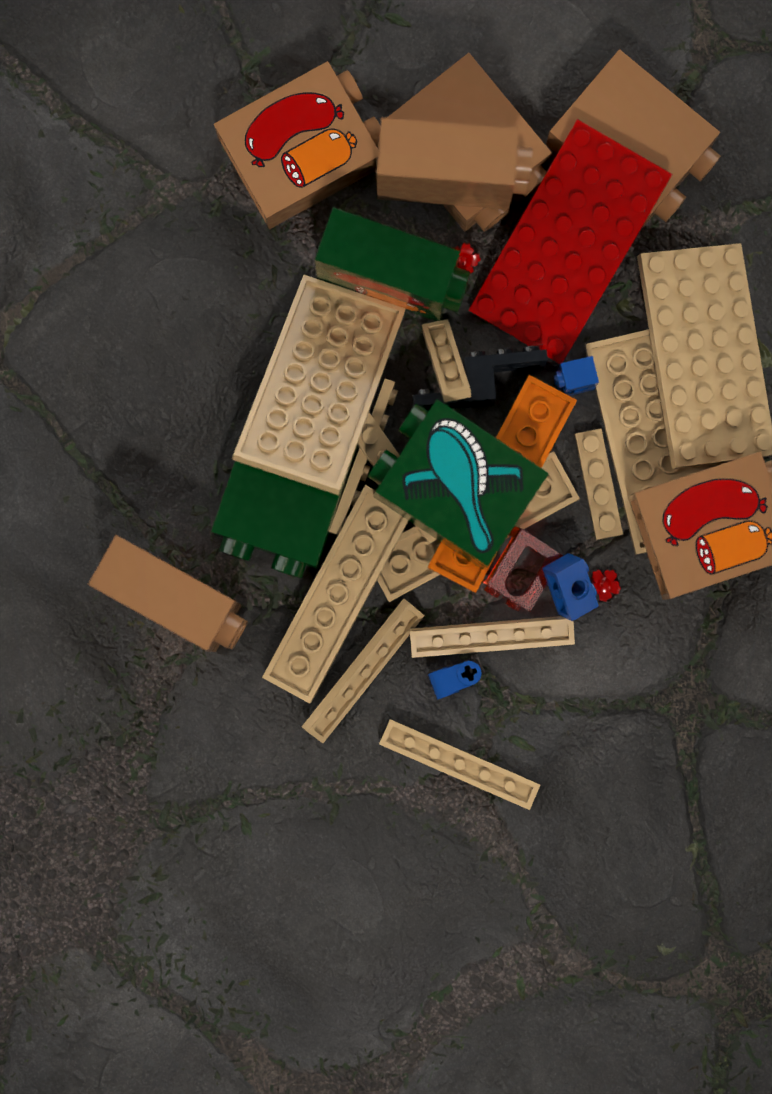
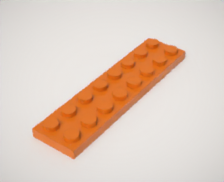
[427,375,577,593]

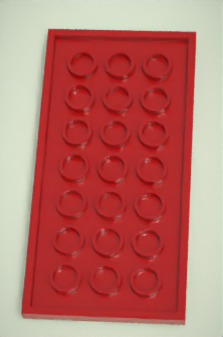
[469,119,673,364]

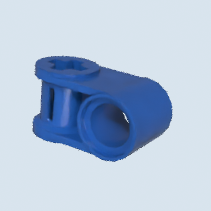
[428,661,482,700]

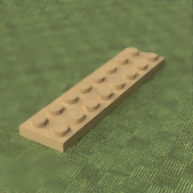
[377,451,580,602]
[262,485,409,703]

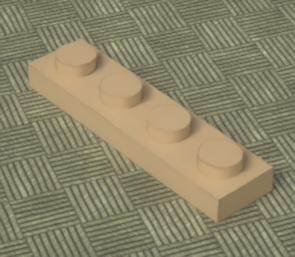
[422,319,471,402]
[574,429,623,540]

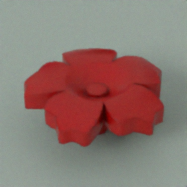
[453,242,481,273]
[591,569,621,602]

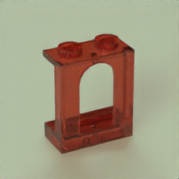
[481,526,563,612]

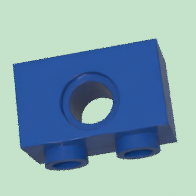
[553,356,599,396]
[542,553,599,621]

